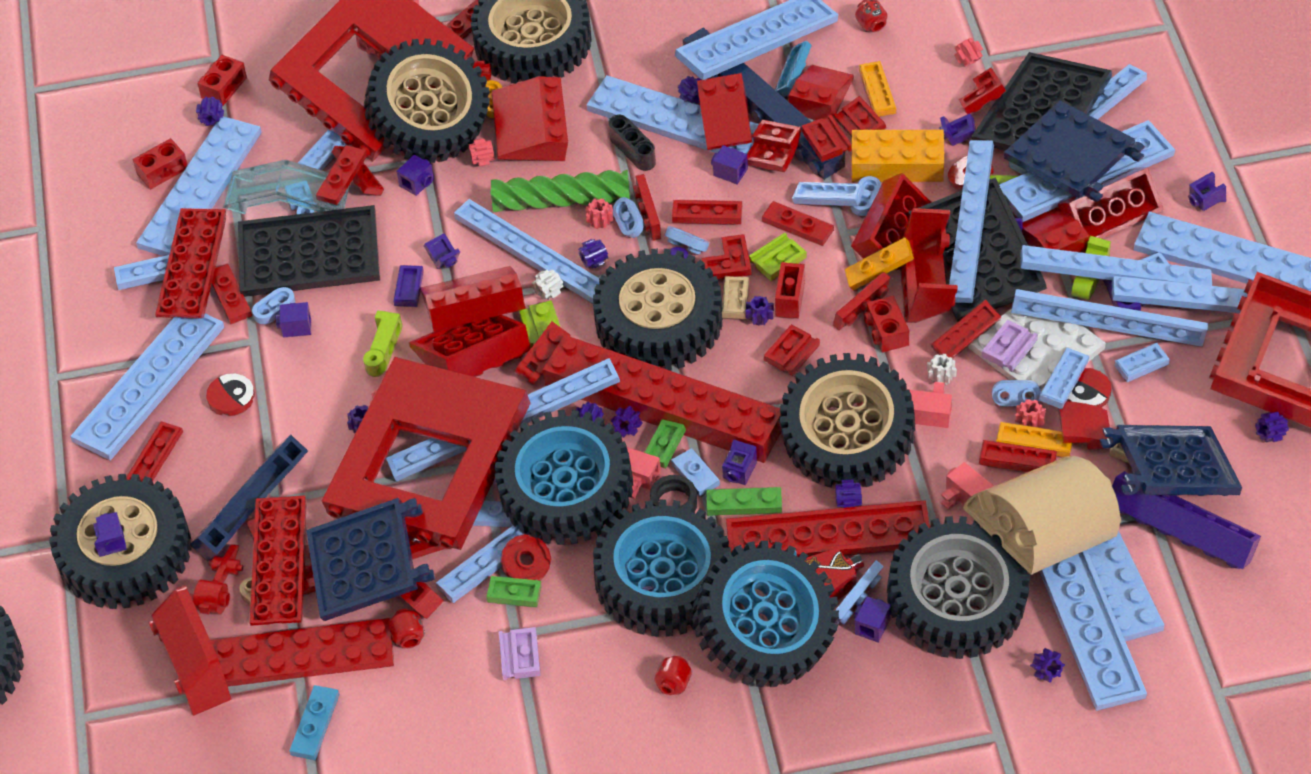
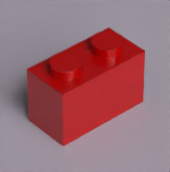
[775,262,805,319]

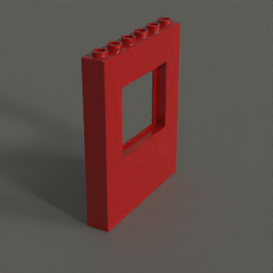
[269,0,474,162]
[1209,272,1311,428]
[321,357,531,550]

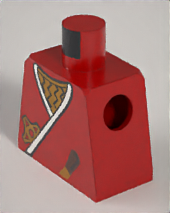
[805,548,864,600]

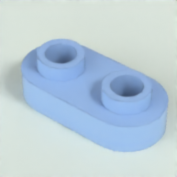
[851,176,881,216]
[613,197,644,238]
[665,226,710,254]
[252,287,295,324]
[992,380,1041,406]

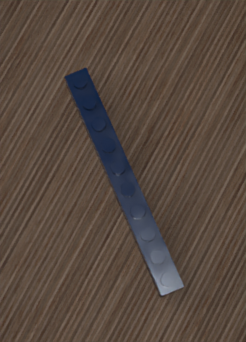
[683,27,845,180]

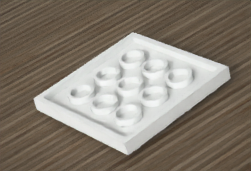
[968,292,1106,402]

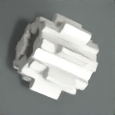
[532,270,563,300]
[927,354,957,385]

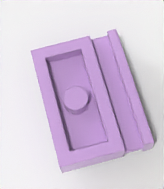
[982,319,1038,372]
[499,627,541,680]

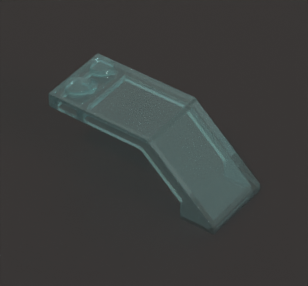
[223,160,350,214]

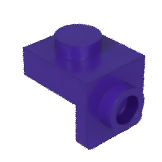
[939,114,976,146]
[424,233,460,269]

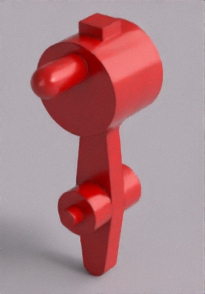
[190,544,244,615]

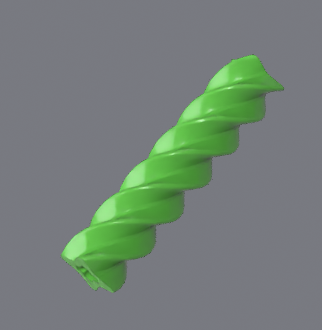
[490,169,630,212]

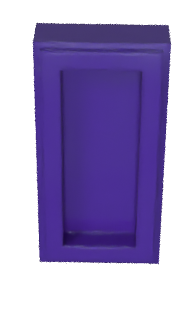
[394,265,424,307]

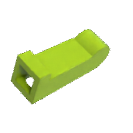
[1071,236,1111,300]
[363,310,403,377]

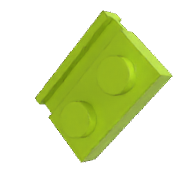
[749,233,807,281]
[519,300,560,348]

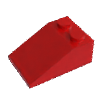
[789,65,854,120]
[697,73,752,150]
[1022,207,1089,253]

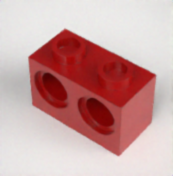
[197,55,247,106]
[132,138,188,190]
[864,295,910,353]
[400,582,444,619]

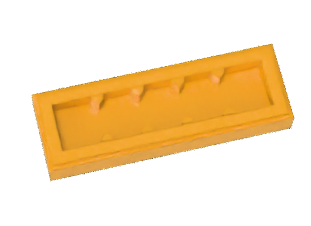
[859,61,896,117]
[845,237,914,291]
[996,422,1072,457]

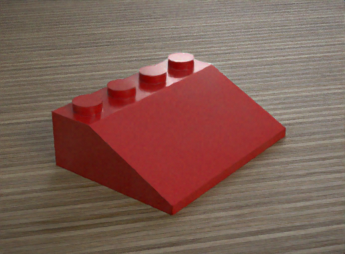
[492,77,568,161]
[420,266,526,331]
[409,315,531,377]

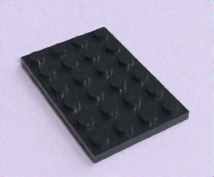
[972,52,1112,151]
[909,177,1047,322]
[238,205,380,297]

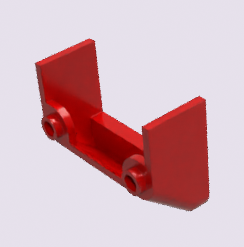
[900,208,958,323]
[148,585,232,716]

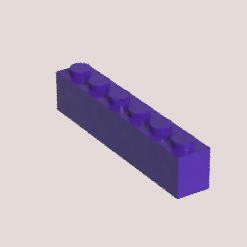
[1112,471,1261,569]

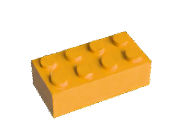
[852,130,944,182]

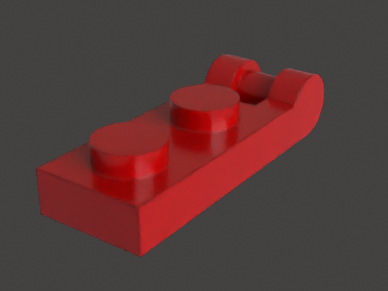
[514,321,571,386]

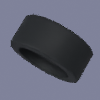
[650,475,697,513]

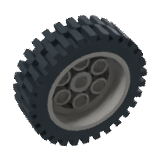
[887,516,1030,659]

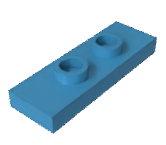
[775,40,812,97]
[289,685,340,761]

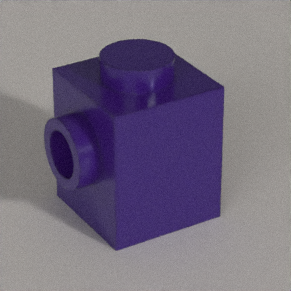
[711,145,748,185]
[396,155,434,196]
[276,302,311,338]
[854,597,891,643]

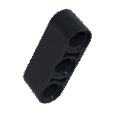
[608,114,656,171]

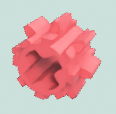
[954,38,983,67]
[469,138,495,166]
[585,199,613,229]
[1015,399,1046,428]

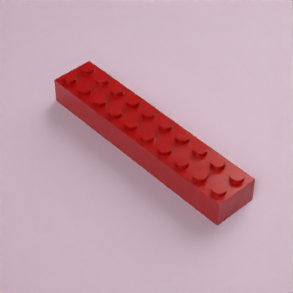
[543,335,782,463]

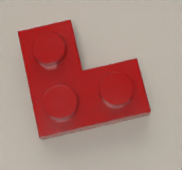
[959,67,1006,115]
[702,234,752,280]

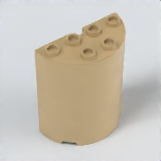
[963,456,1121,574]

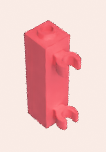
[857,382,952,428]
[584,447,661,499]
[941,462,997,535]

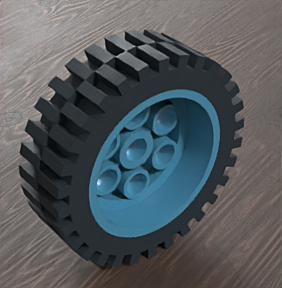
[495,410,633,545]
[593,499,731,637]
[693,541,839,687]

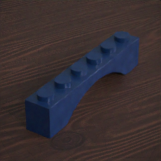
[190,434,308,561]

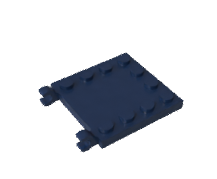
[1004,100,1145,202]
[1100,425,1242,496]
[306,498,435,621]

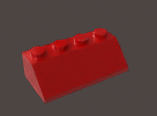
[1058,167,1164,239]
[851,173,932,270]

